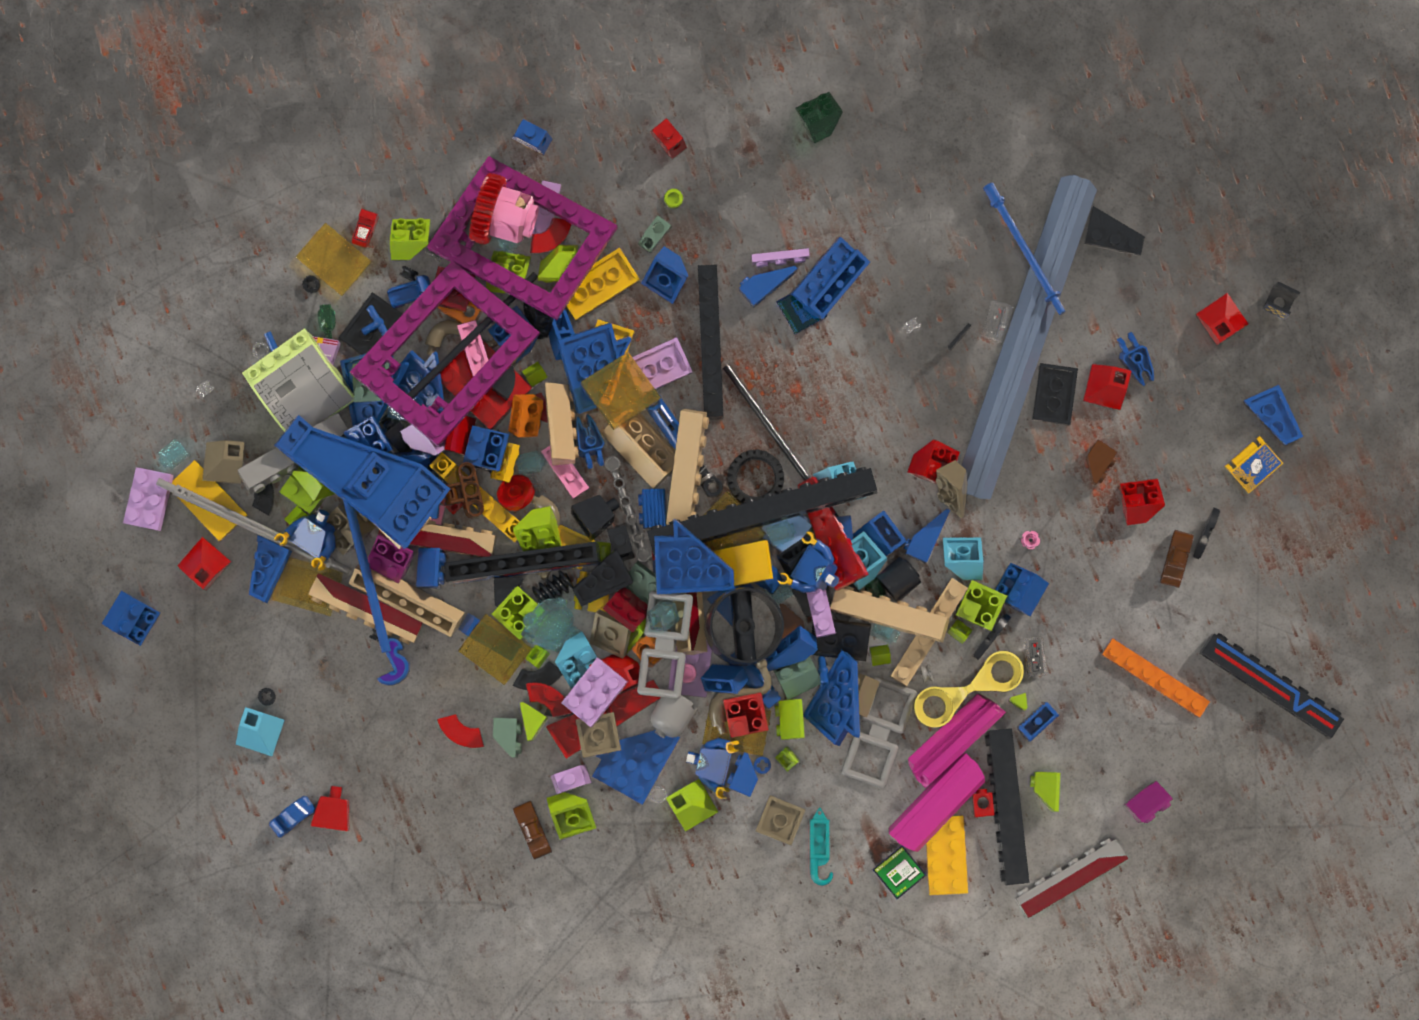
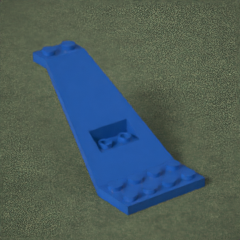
[274,415,450,549]

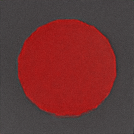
[497,475,535,511]

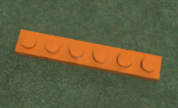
[1102,638,1210,718]

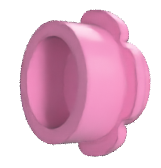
[1021,531,1040,550]

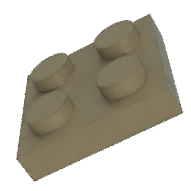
[589,609,631,659]
[576,712,621,758]
[756,795,806,846]

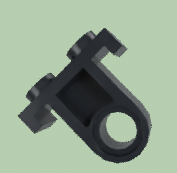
[523,302,554,339]
[379,413,410,452]

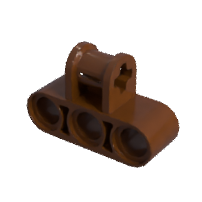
[444,462,484,519]
[1160,530,1194,588]
[513,801,552,860]

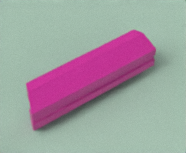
[908,694,1006,788]
[888,753,985,852]

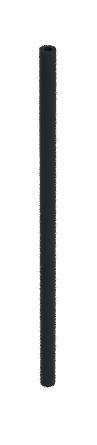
[407,272,538,399]
[723,364,839,517]

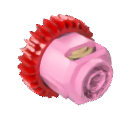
[469,173,539,244]

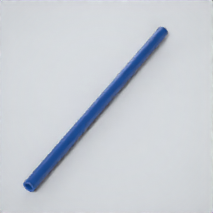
[343,500,391,653]

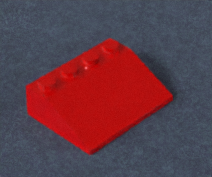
[440,338,533,430]

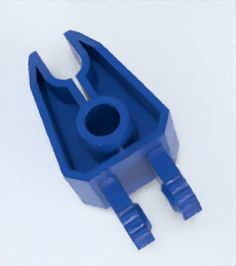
[1117,332,1154,386]
[575,414,605,469]

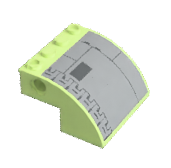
[242,328,354,432]

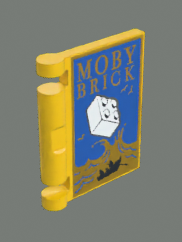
[1225,436,1283,494]

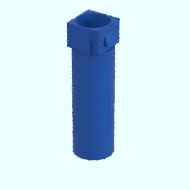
[729,652,781,709]

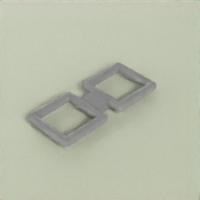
[637,591,693,699]
[842,677,917,788]

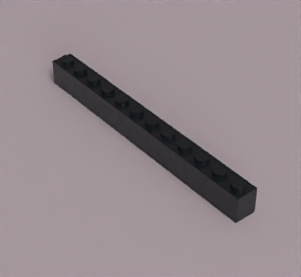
[647,467,877,557]

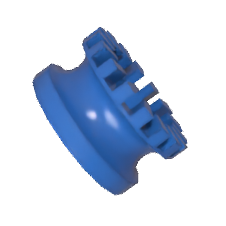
[754,757,771,774]

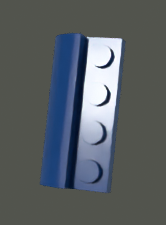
[791,237,870,319]

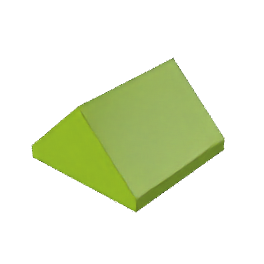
[520,702,548,742]

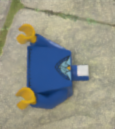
[274,510,336,571]
[778,532,839,593]
[686,738,739,799]

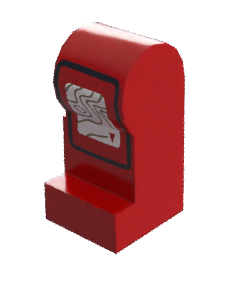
[352,209,379,248]

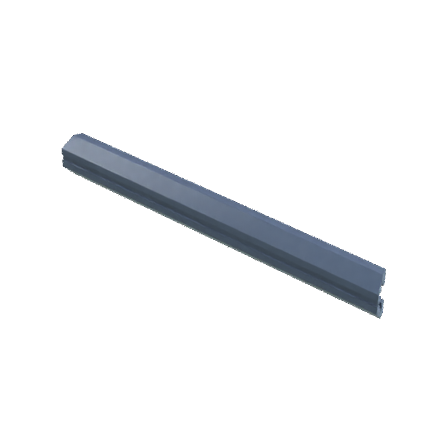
[961,175,1097,499]

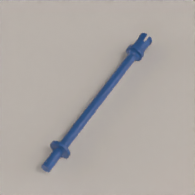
[983,182,1066,315]

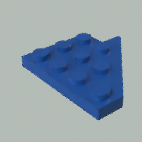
[803,651,860,746]
[592,730,680,805]

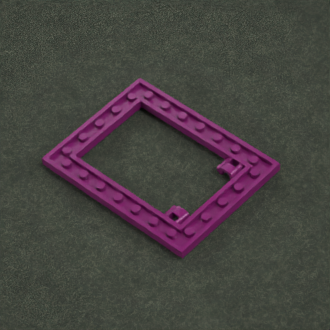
[427,156,618,320]
[350,260,540,446]

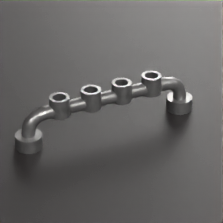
[605,456,651,563]

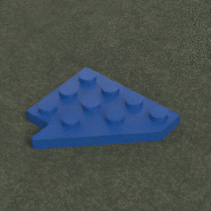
[557,323,632,414]
[398,351,444,414]
[340,353,409,426]
[654,519,734,594]

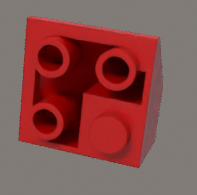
[1195,293,1249,345]
[1083,364,1131,410]
[907,439,960,484]
[1120,479,1165,525]
[177,537,231,591]
[589,654,640,694]
[723,692,769,738]

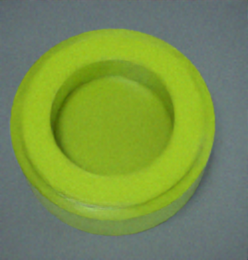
[664,189,683,209]

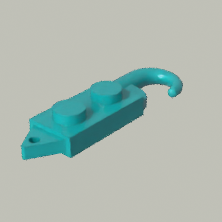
[810,807,833,886]

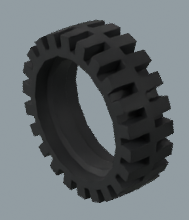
[727,449,784,504]

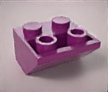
[368,533,413,583]
[1124,781,1173,824]

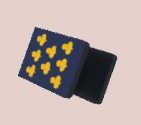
[1262,282,1301,320]

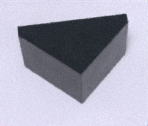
[494,577,525,607]

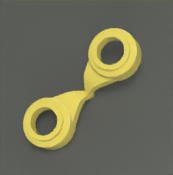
[914,651,1024,728]

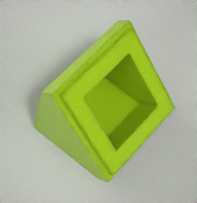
[522,361,548,387]
[284,505,308,525]
[596,541,611,562]
[947,619,973,644]
[525,644,550,669]
[869,644,891,666]
[1009,693,1028,711]
[775,746,800,772]

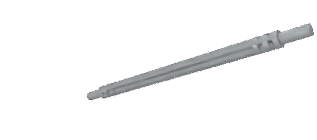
[156,478,351,575]

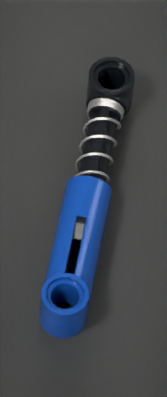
[643,391,722,498]

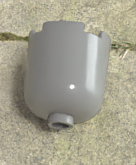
[650,689,698,738]

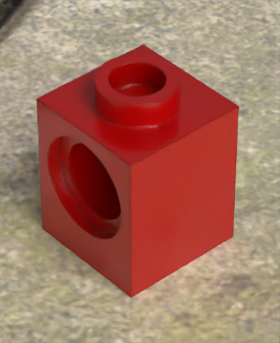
[972,789,994,817]

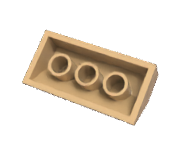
[545,383,579,466]
[601,405,675,488]

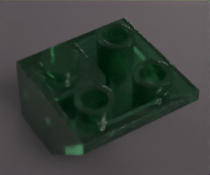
[795,92,843,143]

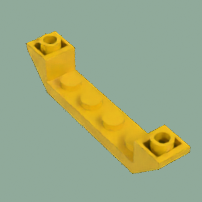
[430,452,520,543]

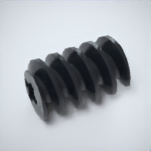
[532,570,574,608]

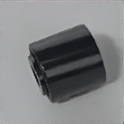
[876,557,921,602]

